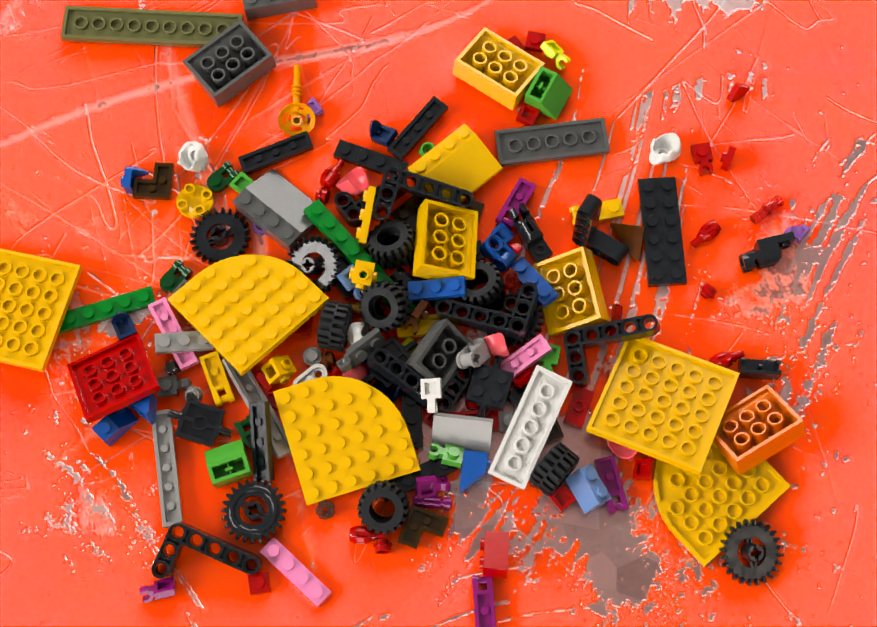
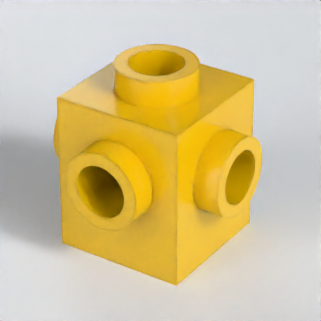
[349,259,378,290]
[261,355,297,385]

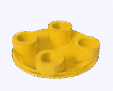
[176,183,214,218]

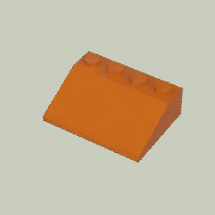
[713,384,806,475]

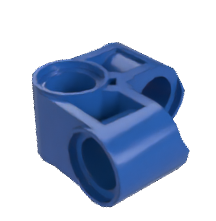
[480,222,517,272]

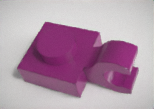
[415,475,450,499]
[140,576,176,603]

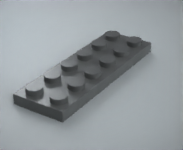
[494,117,610,167]

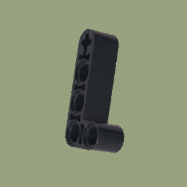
[334,174,408,228]

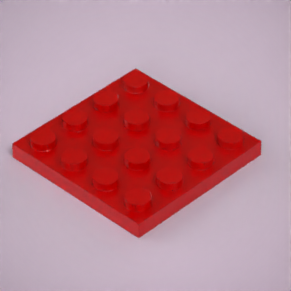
[67,332,161,424]

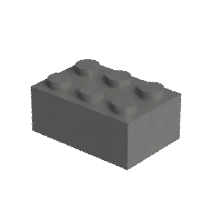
[405,319,470,389]

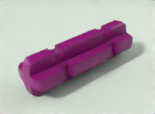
[413,495,452,509]

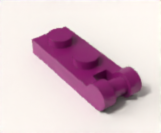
[495,177,537,230]
[594,455,629,514]
[472,575,496,627]

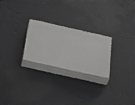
[431,413,493,456]

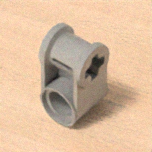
[456,338,491,369]

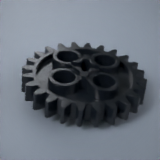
[482,288,544,349]

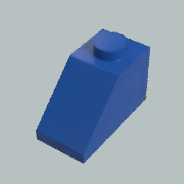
[128,393,158,425]
[92,407,139,447]
[459,450,491,493]

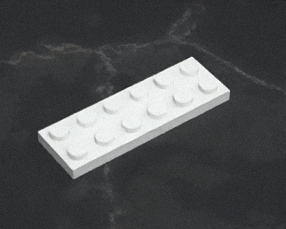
[487,365,573,490]

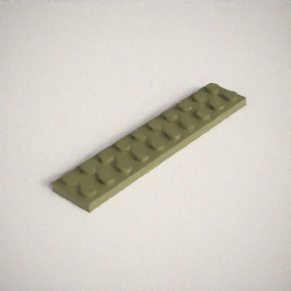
[61,5,243,48]

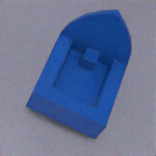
[121,166,149,194]

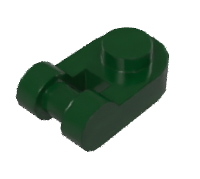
[207,161,239,193]
[160,259,193,294]
[234,414,252,450]

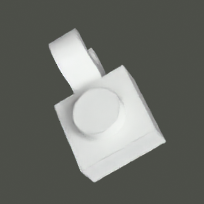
[420,378,442,413]

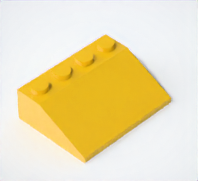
[452,27,545,111]
[408,123,503,202]
[412,199,478,280]
[532,246,610,336]

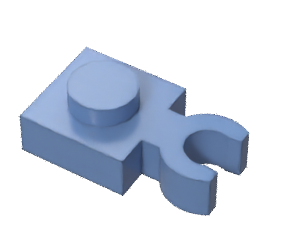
[336,264,368,300]

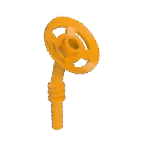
[278,65,315,136]

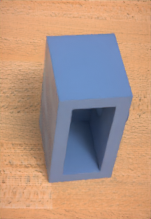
[565,464,612,514]

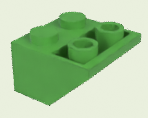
[524,66,573,121]
[204,439,254,489]

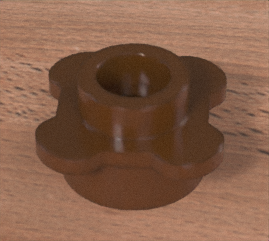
[321,350,336,371]

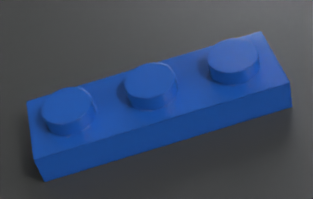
[508,257,559,308]
[408,276,466,302]

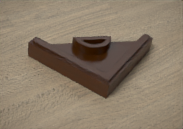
[610,223,646,262]

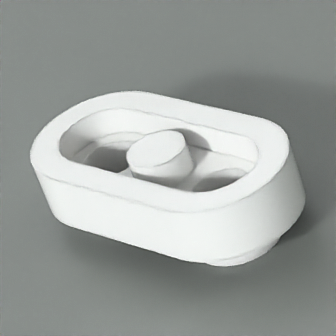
[293,364,328,385]

